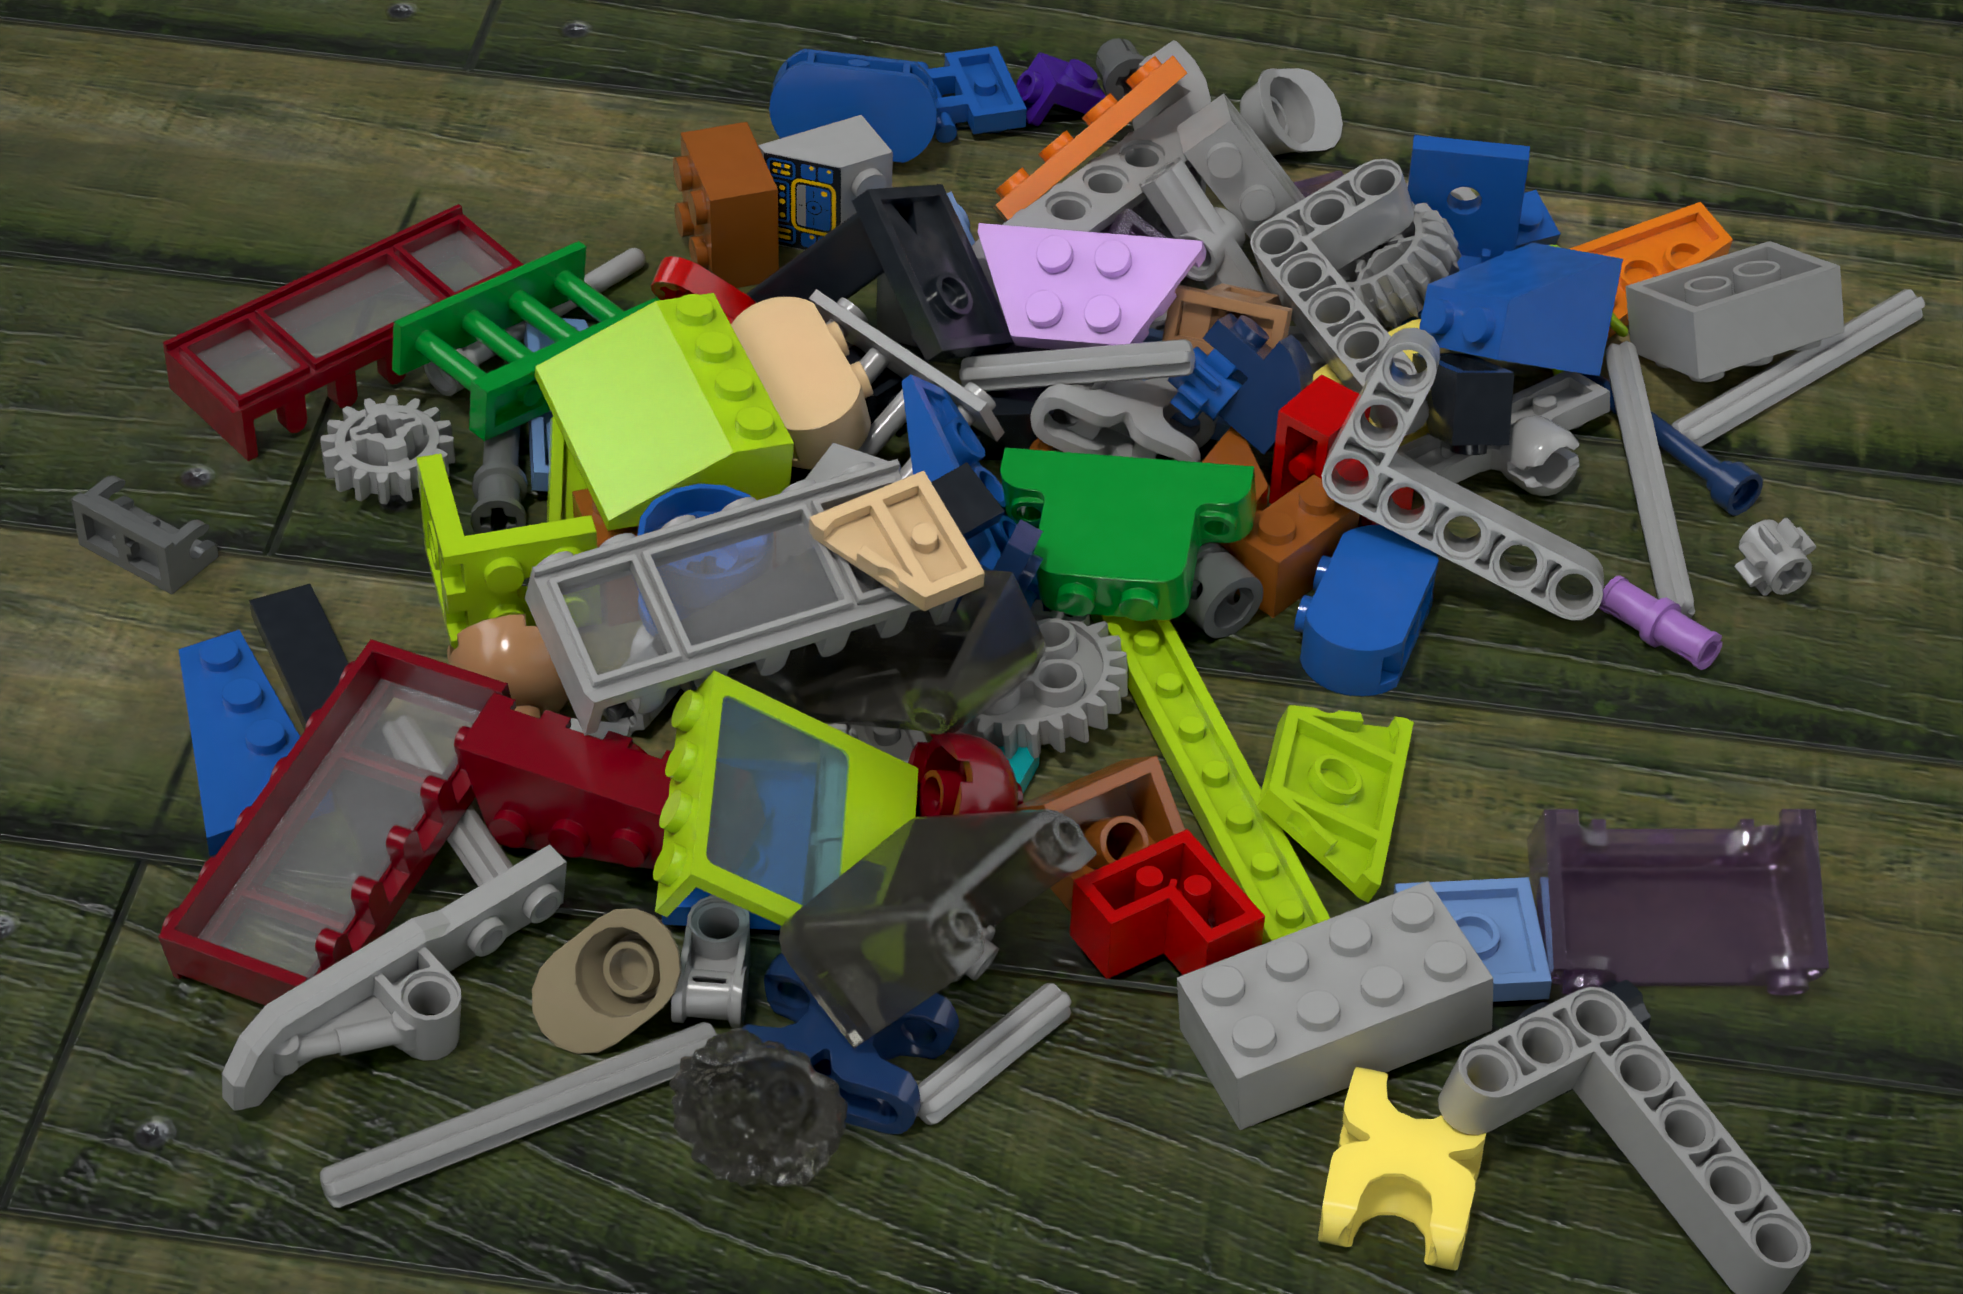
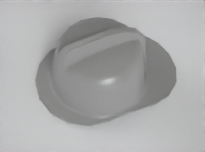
[1240,68,1343,156]

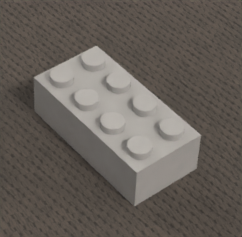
[1177,881,1493,1130]

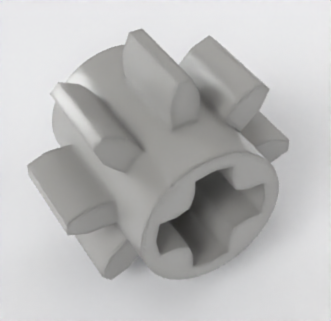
[1735,518,1817,596]

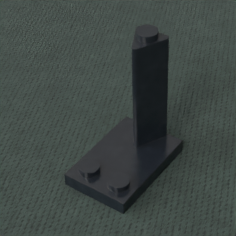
[746,184,1014,362]

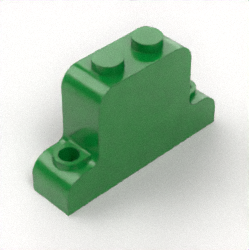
[1000,448,1257,621]

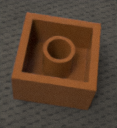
[673,122,779,288]

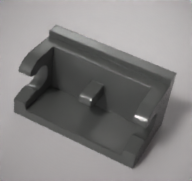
[71,475,219,594]

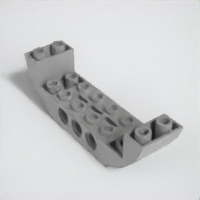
[876,40,1211,347]

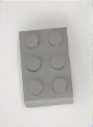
[1625,241,1845,382]

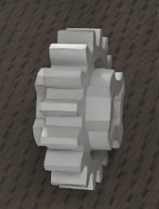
[320,395,456,504]

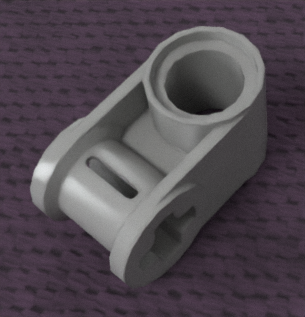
[671,895,751,1028]

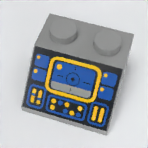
[758,115,893,251]

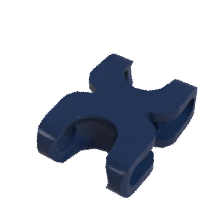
[722,951,960,1134]

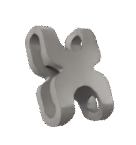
[1030,377,1218,462]

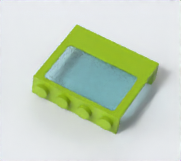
[653,670,918,993]

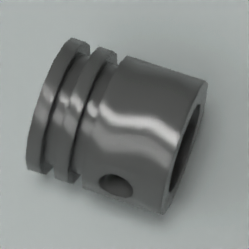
[1184,542,1264,638]

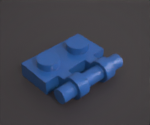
[917,46,1027,143]

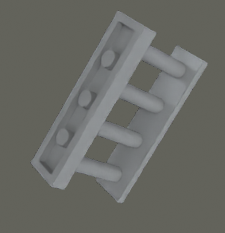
[807,289,1005,479]

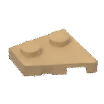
[809,471,985,611]

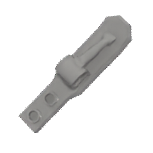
[222,844,567,1111]

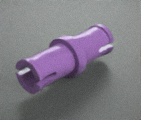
[1599,575,1723,670]

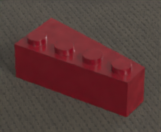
[458,692,763,874]

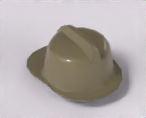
[532,908,681,1054]

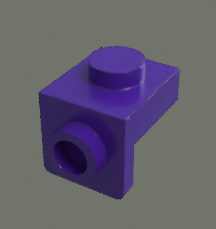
[1016,52,1106,127]

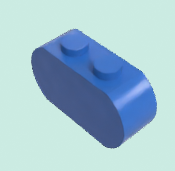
[769,49,938,163]
[1294,525,1439,696]

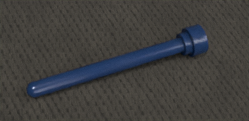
[1579,373,1763,516]

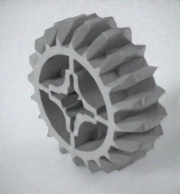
[1337,202,1462,329]

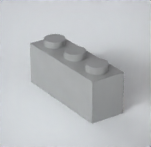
[1177,93,1305,239]

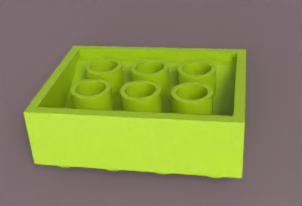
[535,293,794,531]

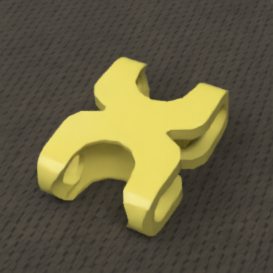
[1318,1067,1487,1271]

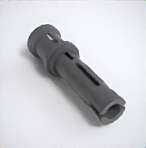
[470,425,528,534]

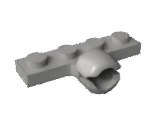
[1396,371,1610,496]

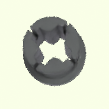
[1096,38,1146,101]

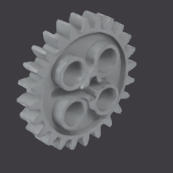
[919,600,1128,759]

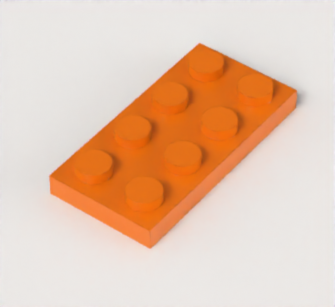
[993,56,1187,222]

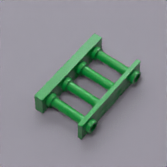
[392,241,660,441]

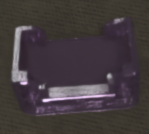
[1527,809,1829,995]

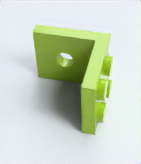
[416,453,602,649]

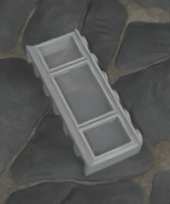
[525,459,958,735]

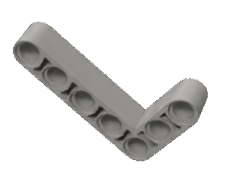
[1250,159,1429,436]
[1321,328,1604,620]
[1438,987,1811,1294]

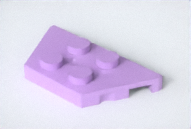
[978,223,1207,350]

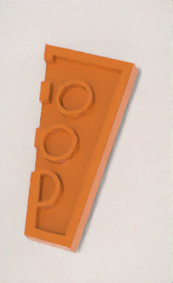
[1569,202,1733,339]

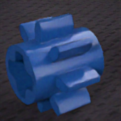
[1168,346,1242,421]

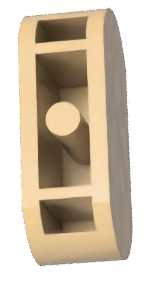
[731,297,873,469]

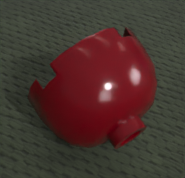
[908,730,1023,865]

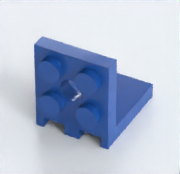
[1393,135,1530,329]

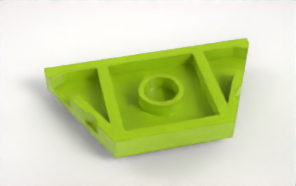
[1258,705,1414,903]

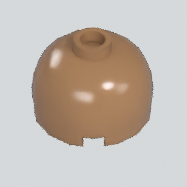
[447,614,569,719]

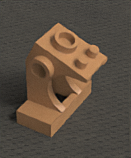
[1162,283,1293,355]

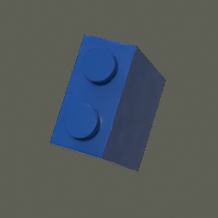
[1419,243,1623,376]

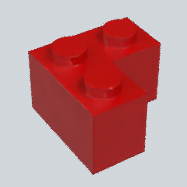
[1269,374,1414,527]
[1070,829,1265,979]

